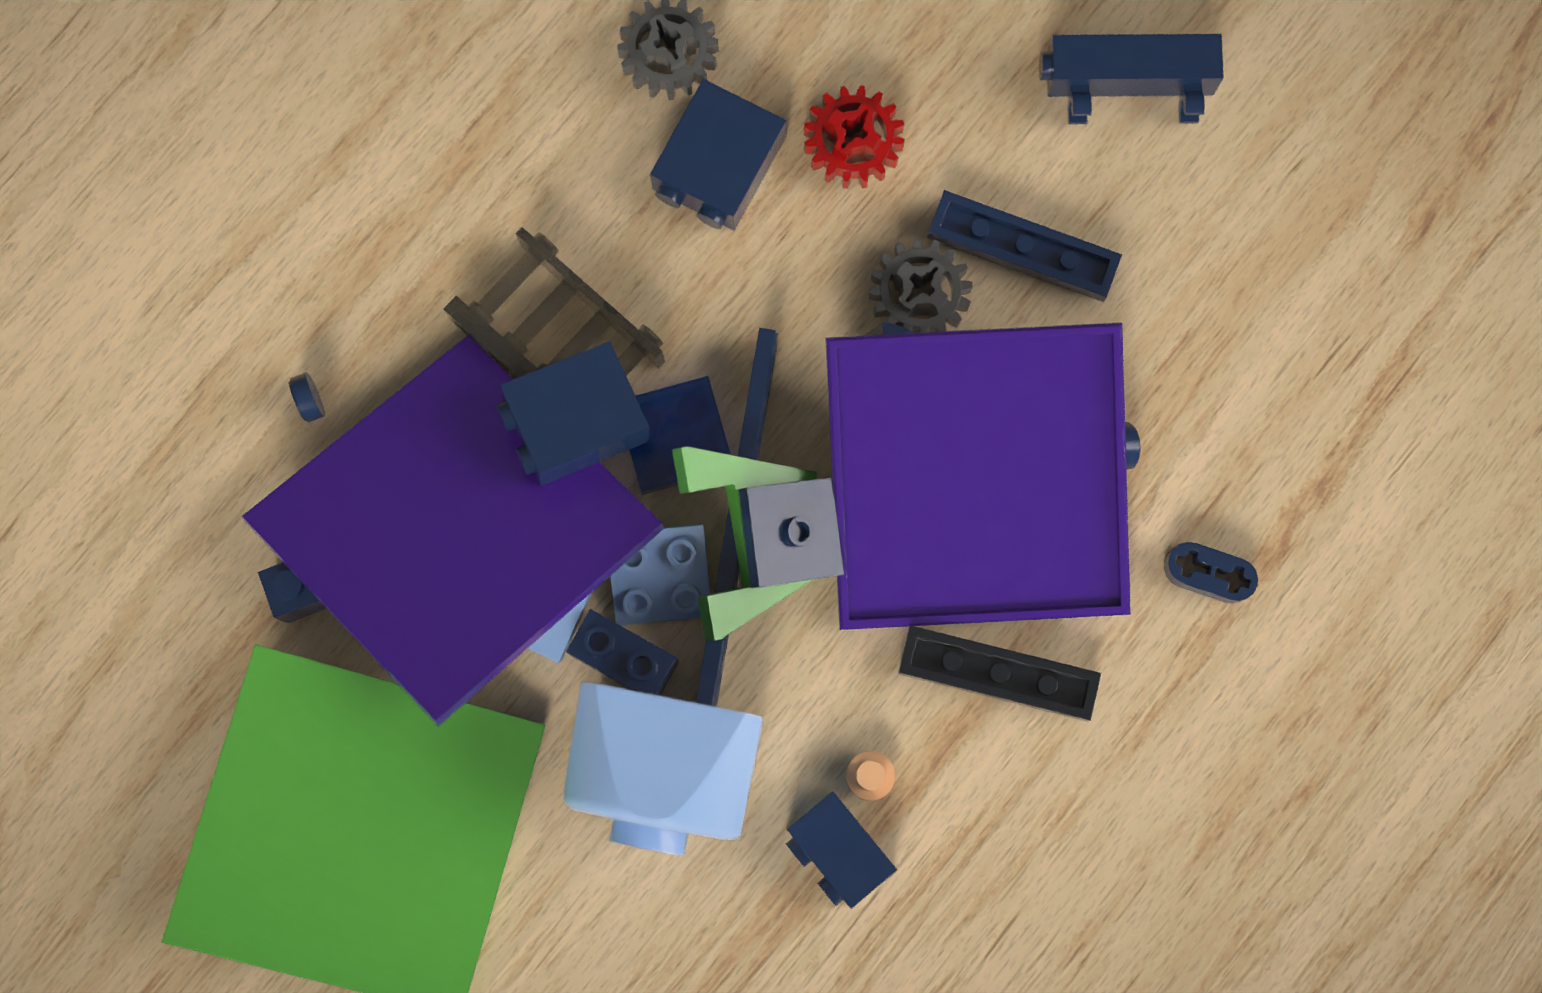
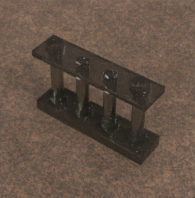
[443,227,665,379]

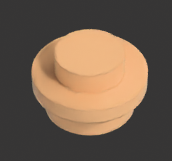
[846,751,895,801]

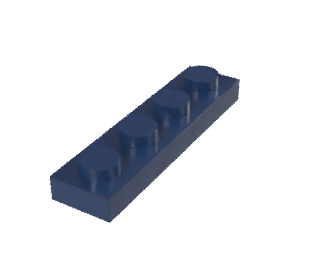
[927,190,1122,302]

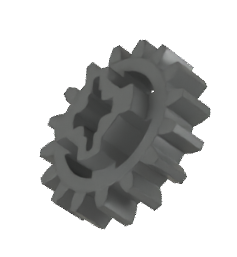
[617,0,719,100]
[868,238,973,333]

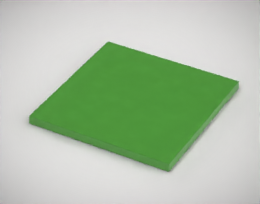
[161,644,546,993]

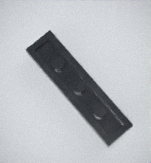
[898,625,1101,722]

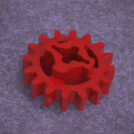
[803,85,905,189]

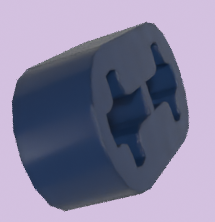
[1163,542,1258,604]

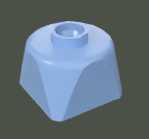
[564,682,763,856]

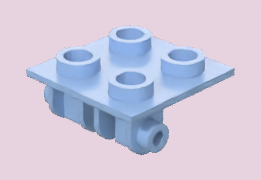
[610,524,710,625]

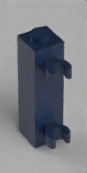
[1039,34,1224,125]

